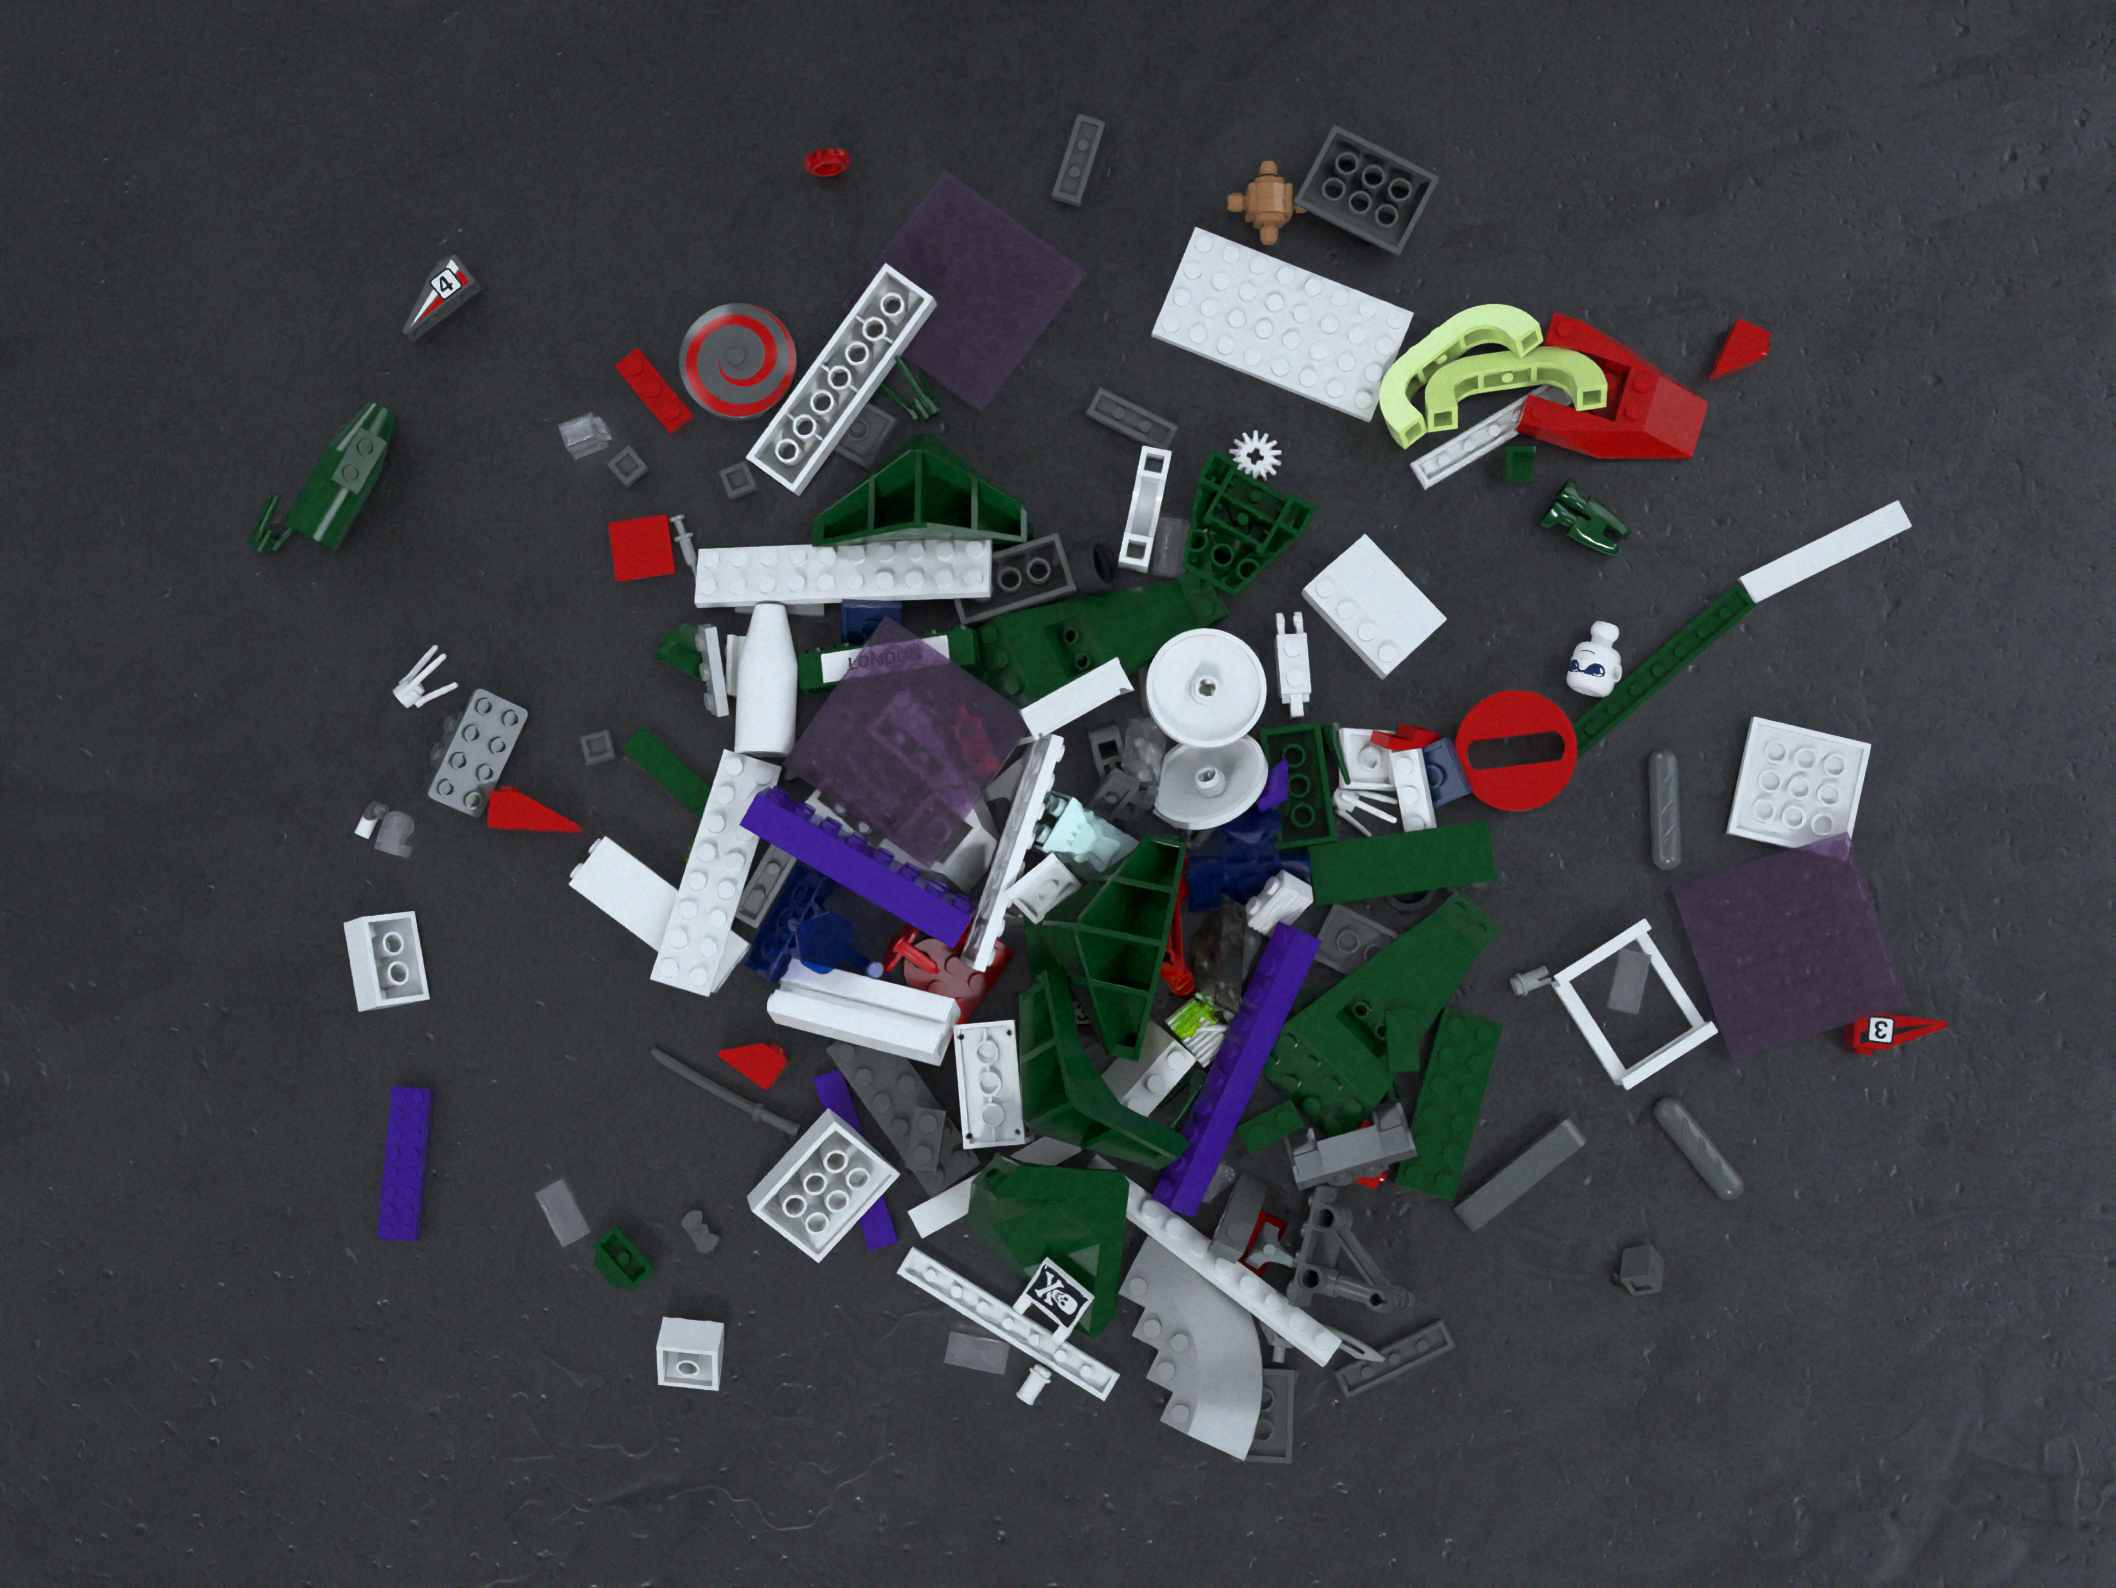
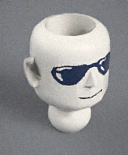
[1566,621,1622,697]

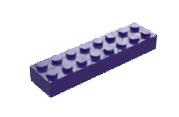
[377,1086,433,1241]

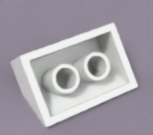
[343,911,430,1012]
[1101,1020,1198,1117]

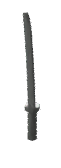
[650,1047,802,1137]

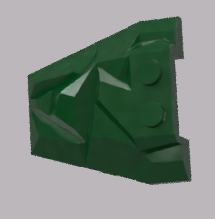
[1181,449,1318,597]

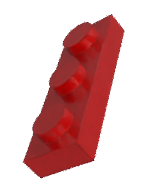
[615,348,694,435]

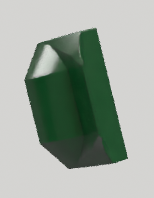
[653,622,706,683]
[592,1224,657,1291]

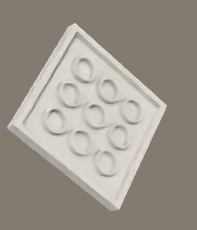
[1726,716,1871,861]

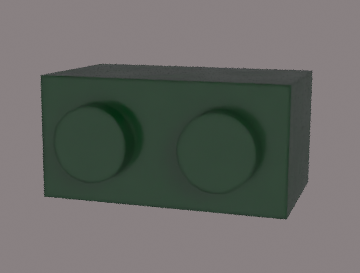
[1236,1099,1305,1155]

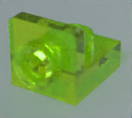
[1172,1001,1219,1040]

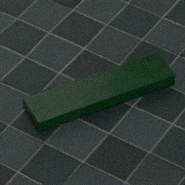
[622,727,712,819]

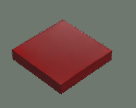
[608,514,676,583]

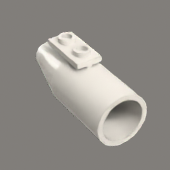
[724,604,798,758]

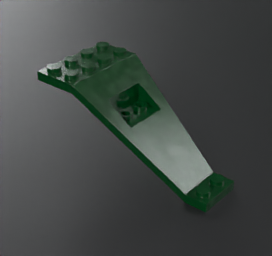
[963,572,1231,749]
[1262,888,1503,1138]

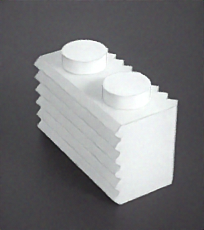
[1246,870,1314,938]
[1165,998,1228,1067]

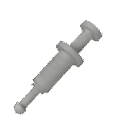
[670,514,698,582]

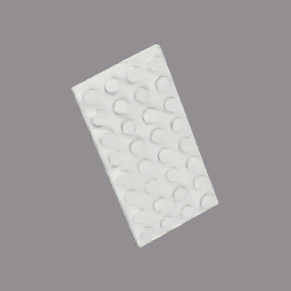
[1151,227,1414,423]

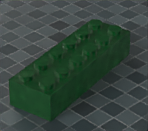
[1391,1007,1503,1202]

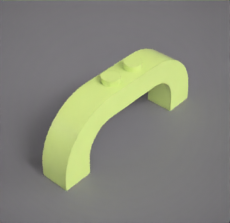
[1379,304,1543,449]
[1425,346,1607,433]

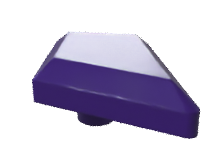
[1256,759,1288,813]

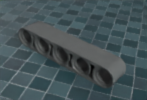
[1453,1116,1588,1232]

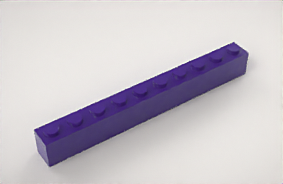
[1151,921,1322,1217]

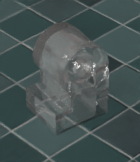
[374,811,415,859]

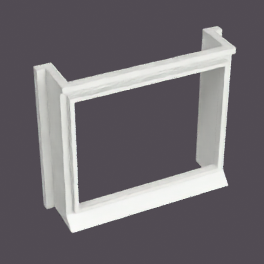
[1017,657,1134,745]
[1551,919,1718,1090]

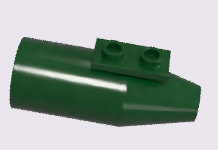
[283,401,396,553]

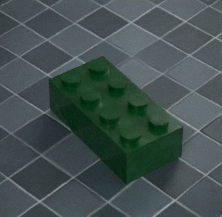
[1257,722,1337,852]

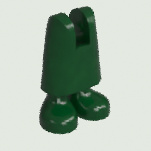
[1539,477,1632,558]

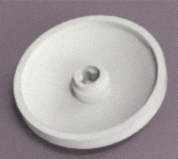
[1145,628,1267,749]
[1150,734,1268,830]

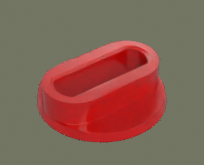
[1455,690,1577,811]

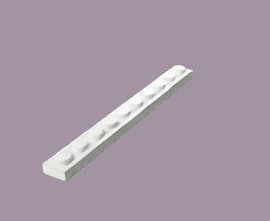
[1086,1154,1342,1367]

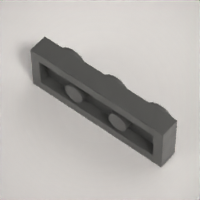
[1052,114,1106,207]
[1086,387,1179,450]

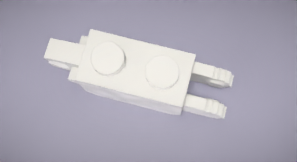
[1274,612,1311,719]

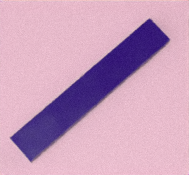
[813,1069,899,1251]

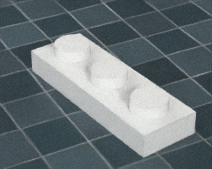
[1389,748,1437,832]

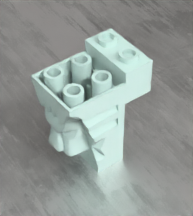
[1005,790,1140,883]

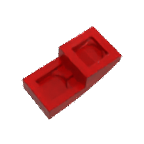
[1370,723,1441,750]

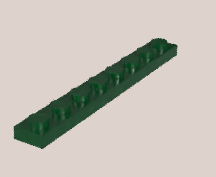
[1557,583,1757,760]

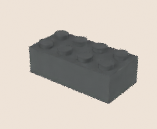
[953,532,1076,629]

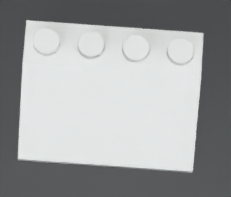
[1301,534,1447,680]
[747,1108,900,1263]

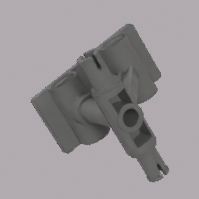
[1286,1184,1415,1314]

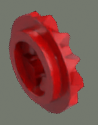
[804,147,851,177]

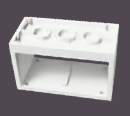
[953,1020,1035,1149]

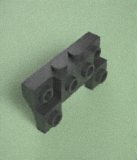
[1284,1103,1417,1190]

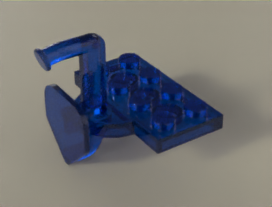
[1188,804,1311,912]
[741,860,884,985]

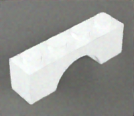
[1118,446,1172,573]

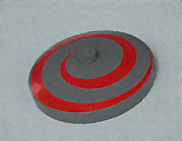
[679,303,798,421]

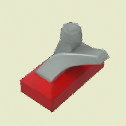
[1238,1210,1295,1278]

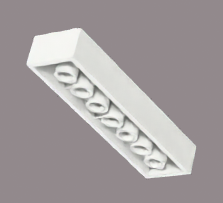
[746,263,937,496]

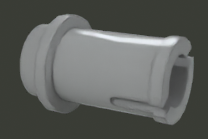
[1510,966,1551,996]

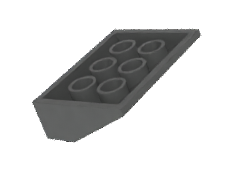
[1293,124,1440,256]

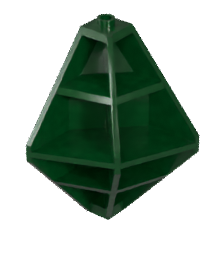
[812,434,1033,548]
[1041,834,1187,1062]
[1018,965,1190,1171]
[967,1153,1130,1340]

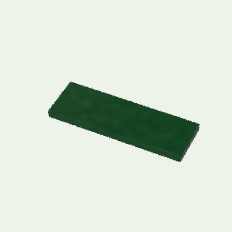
[1307,820,1497,907]

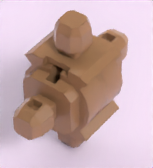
[1227,161,1307,245]

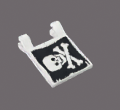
[1013,1257,1095,1347]

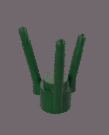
[879,355,941,423]
[247,494,295,555]
[1320,722,1351,785]
[1158,1068,1208,1130]

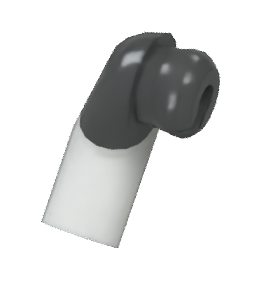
[354,800,389,839]

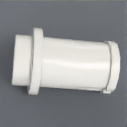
[1016,1364,1052,1405]

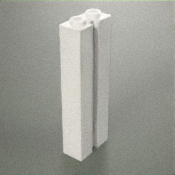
[569,836,752,993]
[767,957,961,1066]

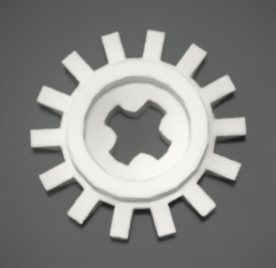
[1229,431,1281,482]

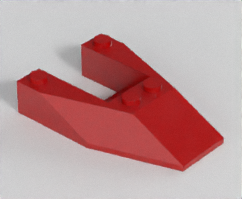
[1514,312,1708,459]

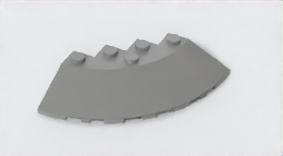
[1118,1234,1263,1461]

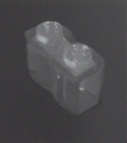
[558,412,612,460]

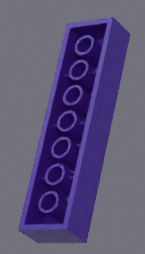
[739,786,978,949]

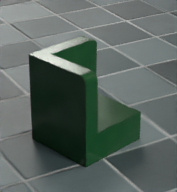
[1501,446,1536,483]

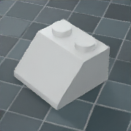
[656,1317,724,1391]

